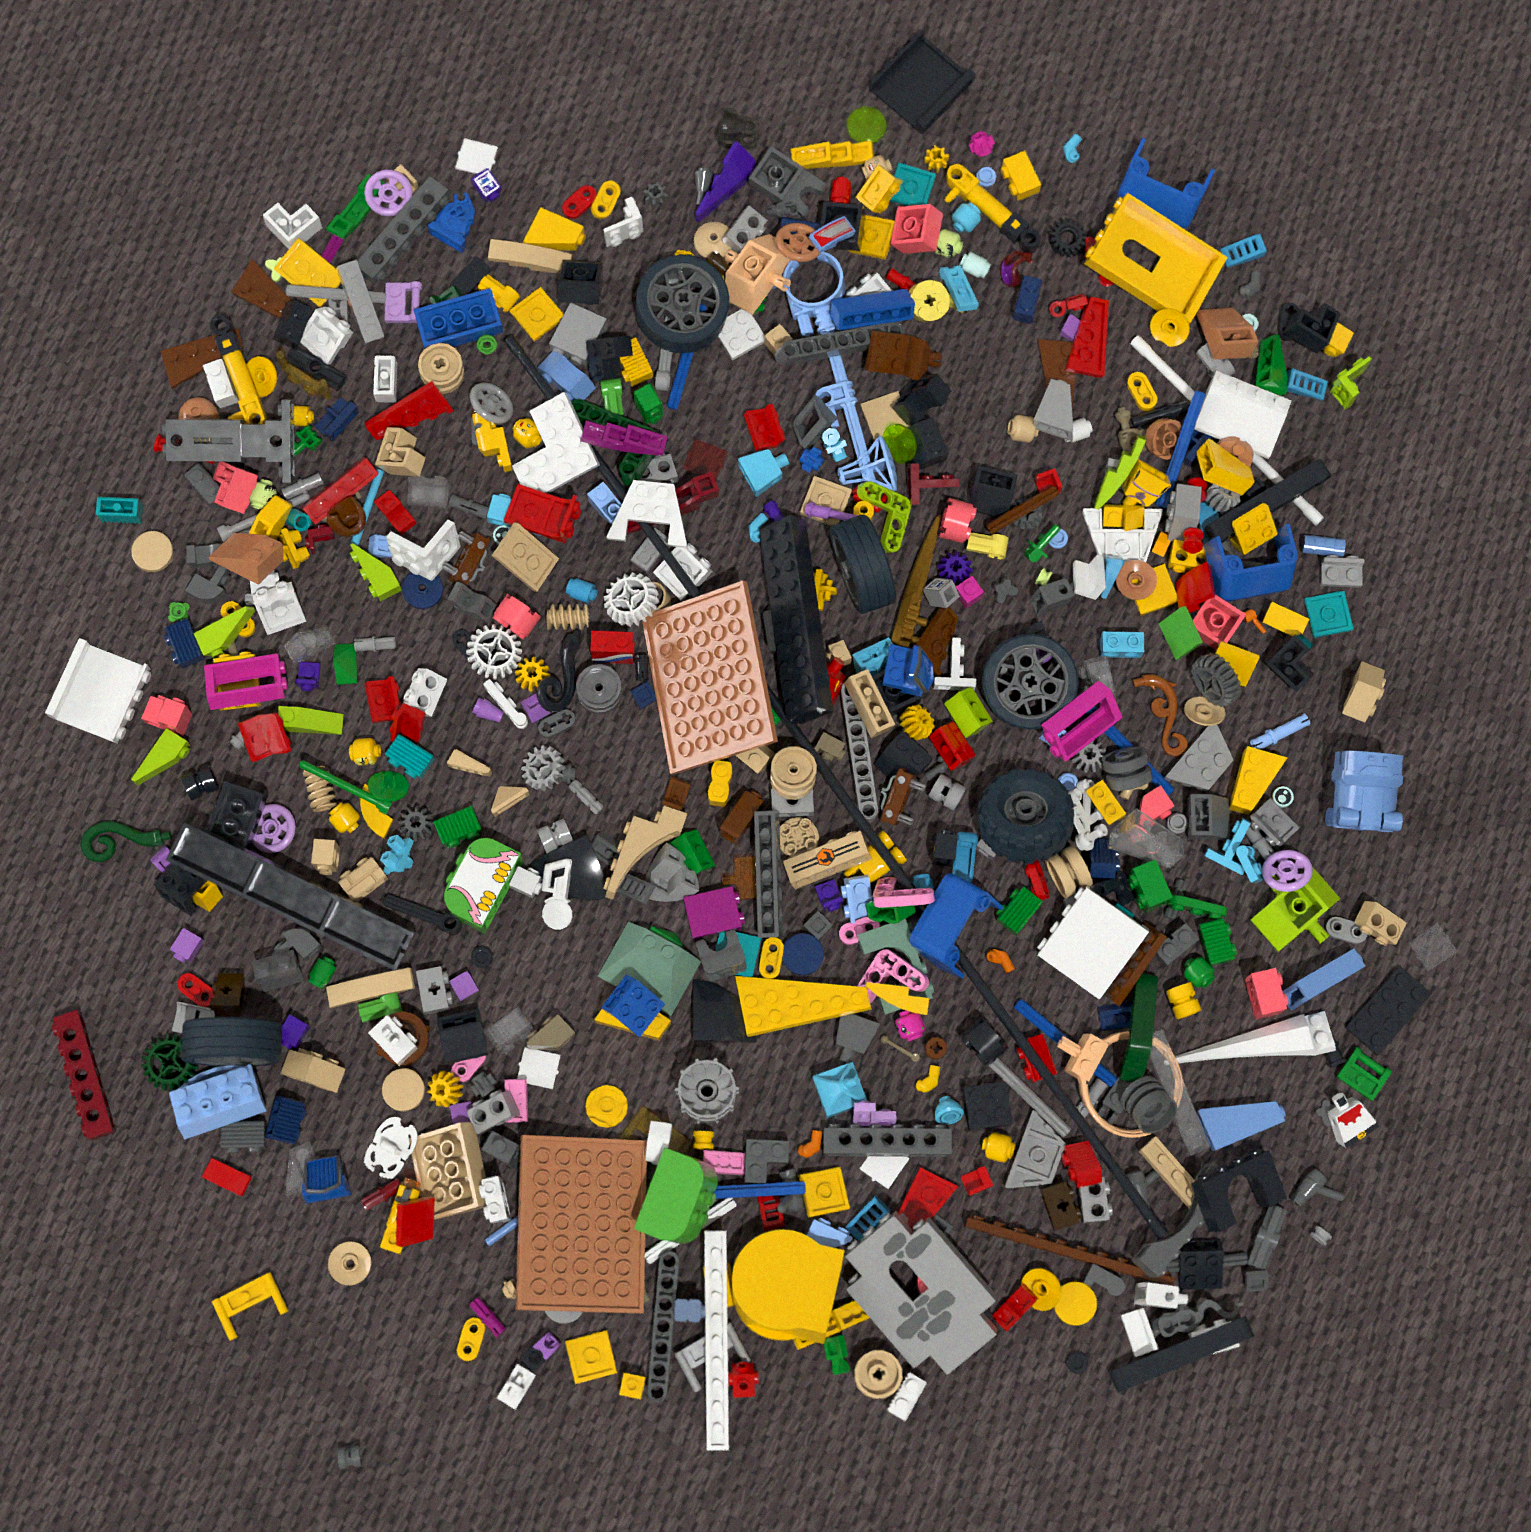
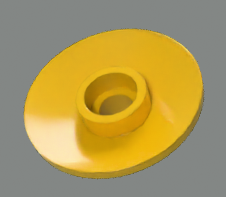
[1150,308,1190,346]
[247,357,277,397]
[1021,1268,1061,1311]

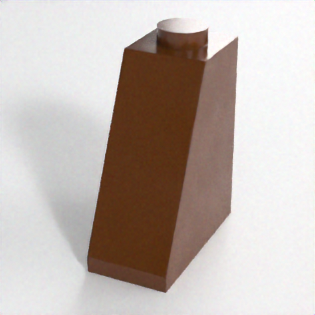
[720,791,764,846]

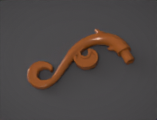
[1132,674,1188,757]

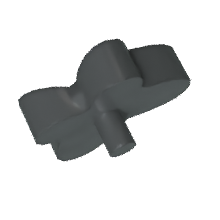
[993,578,1018,603]
[1315,1100,1336,1127]

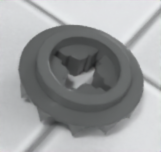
[1010,497,1042,529]

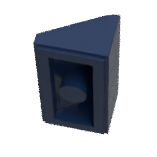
[1097,1001,1132,1031]

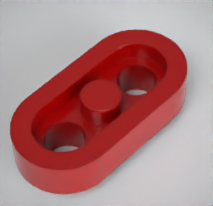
[562,185,597,219]
[1025,860,1050,900]
[177,973,215,1008]

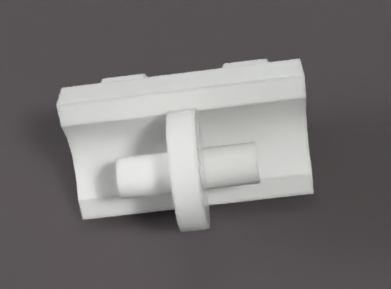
[497,1364,536,1410]

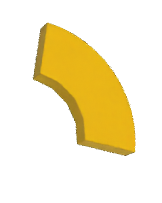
[360,784,393,839]

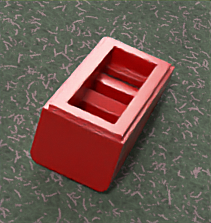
[758,1196,785,1231]

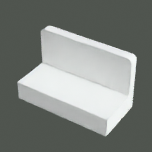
[1073,555,1106,600]
[1120,1308,1158,1357]

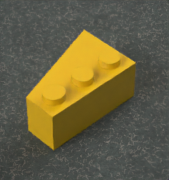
[595,1010,671,1041]

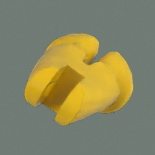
[843,830,907,883]

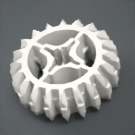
[604,572,659,627]
[466,624,522,680]

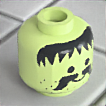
[935,229,963,258]
[250,479,277,510]

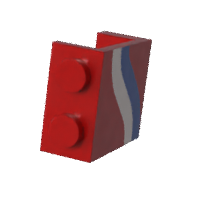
[590,631,635,664]

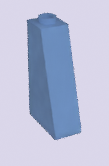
[1282,949,1365,1011]
[1195,1101,1286,1152]

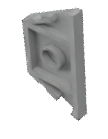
[1164,725,1233,792]
[1004,1110,1066,1189]

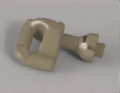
[1115,407,1148,453]

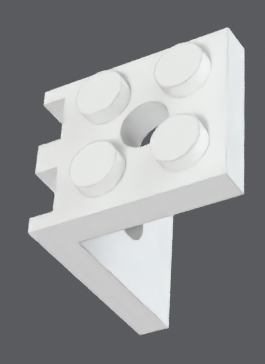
[386,520,461,581]

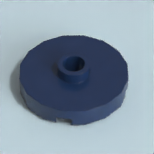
[402,572,444,610]

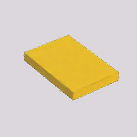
[274,238,341,308]

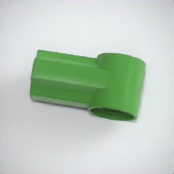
[600,378,624,417]
[358,993,402,1023]

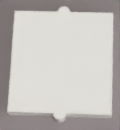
[455,138,498,174]
[517,1047,561,1089]
[860,1139,909,1189]

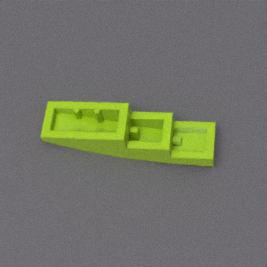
[1094,435,1146,510]

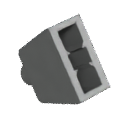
[1030,578,1076,618]
[835,1014,880,1063]
[480,1131,521,1169]

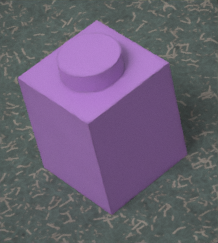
[170,928,204,963]

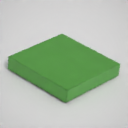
[1159,606,1203,660]

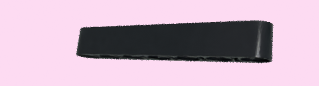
[1204,459,1332,543]
[1109,1316,1254,1393]

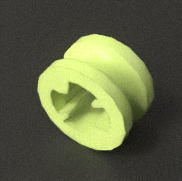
[1035,568,1053,586]

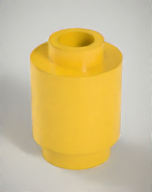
[294,406,314,427]
[853,501,874,522]

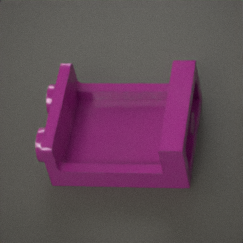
[683,886,745,941]

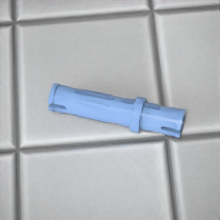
[1250,714,1310,750]

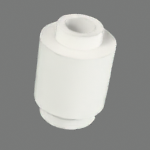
[1063,418,1093,443]

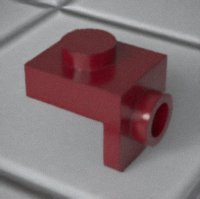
[305,525,335,555]

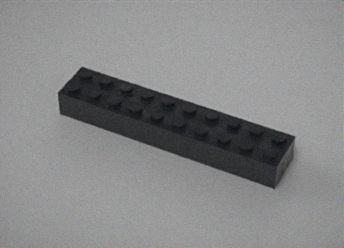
[759,515,834,724]

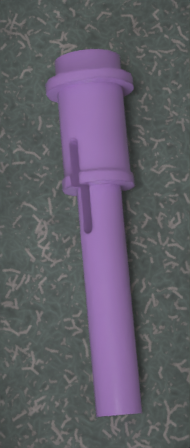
[805,502,870,521]

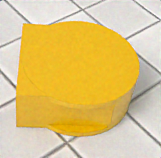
[732,1230,845,1344]

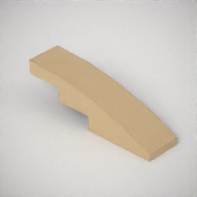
[488,239,572,273]
[326,968,415,1008]

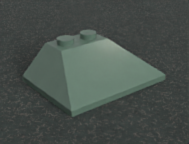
[598,922,701,1016]

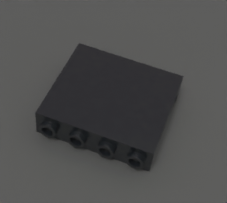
[869,29,976,135]

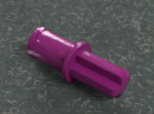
[470,1297,506,1337]

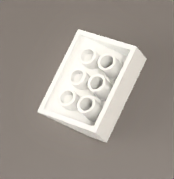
[1195,370,1291,459]

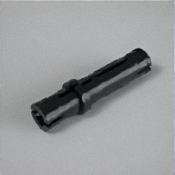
[1131,400,1190,428]

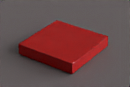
[396,1196,435,1247]

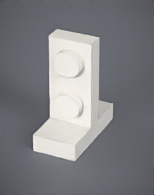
[933,638,976,691]

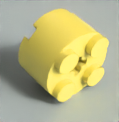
[909,280,950,322]

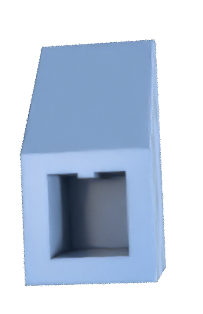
[587,482,622,525]
[807,1218,853,1248]

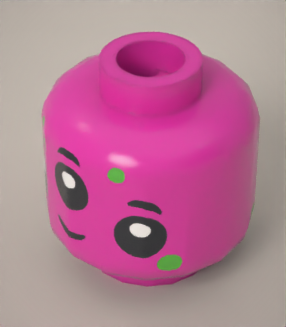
[895,1011,926,1041]

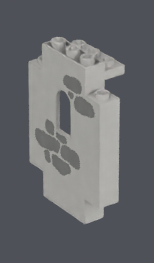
[845,1211,997,1375]

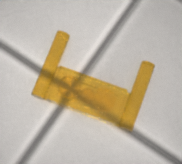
[276,351,332,400]
[618,1106,693,1154]

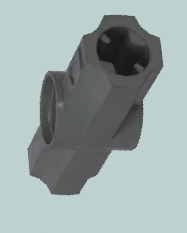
[1247,1205,1287,1271]

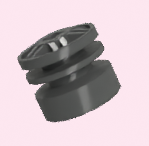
[1121,1076,1178,1134]

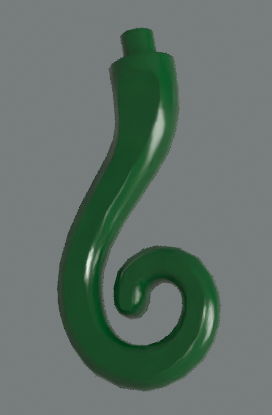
[80,821,171,862]

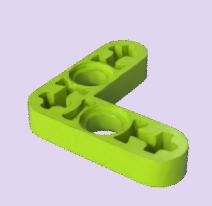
[857,481,911,553]

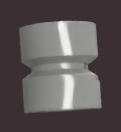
[928,773,966,811]
[537,818,573,854]

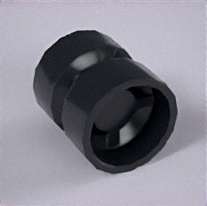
[181,765,219,801]

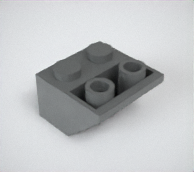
[1187,794,1230,840]

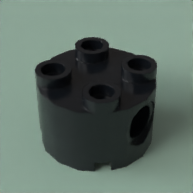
[961,1017,1009,1066]

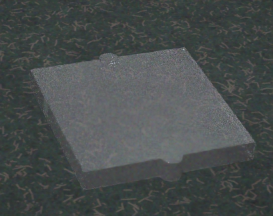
[1408,923,1458,971]

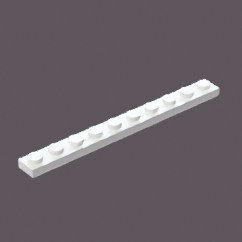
[705,1230,729,1450]

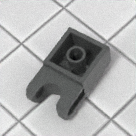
[748,146,827,220]

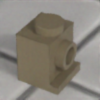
[814,732,847,762]

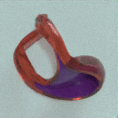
[1000,251,1033,288]

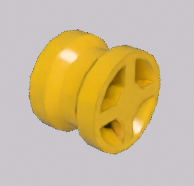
[693,1131,714,1150]

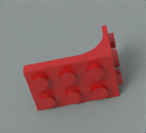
[504,484,582,544]

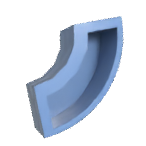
[537,350,596,401]

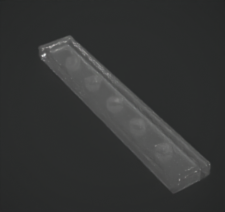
[1150,1029,1210,1156]

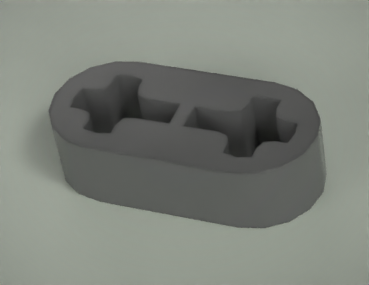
[538,709,576,739]

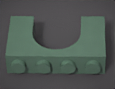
[856,919,934,1015]

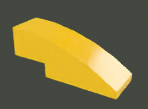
[865,982,929,1015]

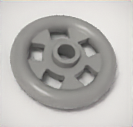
[470,383,513,424]

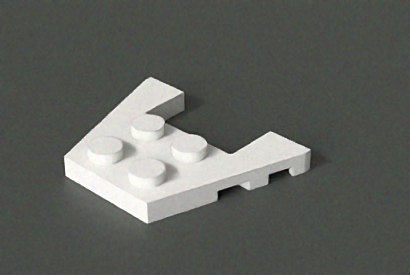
[607,480,687,548]
[1083,508,1162,564]

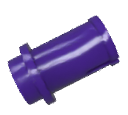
[763,500,784,522]

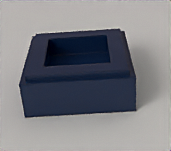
[630,681,657,710]

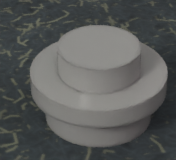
[1167,813,1188,834]

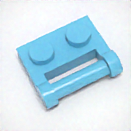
[1236,845,1264,883]

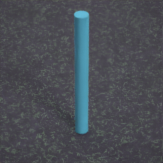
[350,469,384,546]

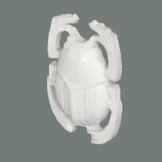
[364,1117,418,1179]

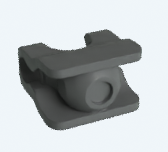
[696,929,747,982]

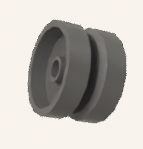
[1102,747,1153,791]

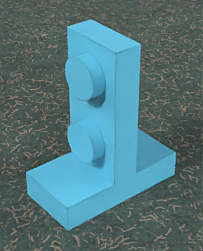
[1205,818,1251,875]

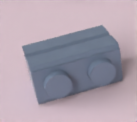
[674,1299,705,1323]

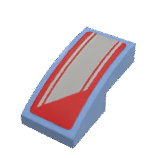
[809,216,856,252]

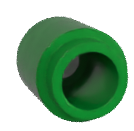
[308,957,337,989]

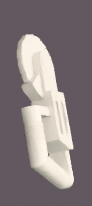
[541,858,572,929]

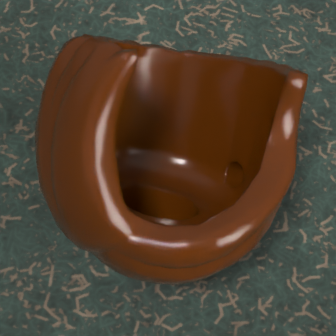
[326,496,366,537]

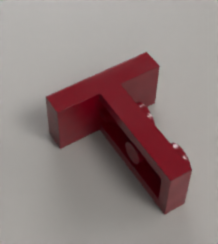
[907,464,959,505]

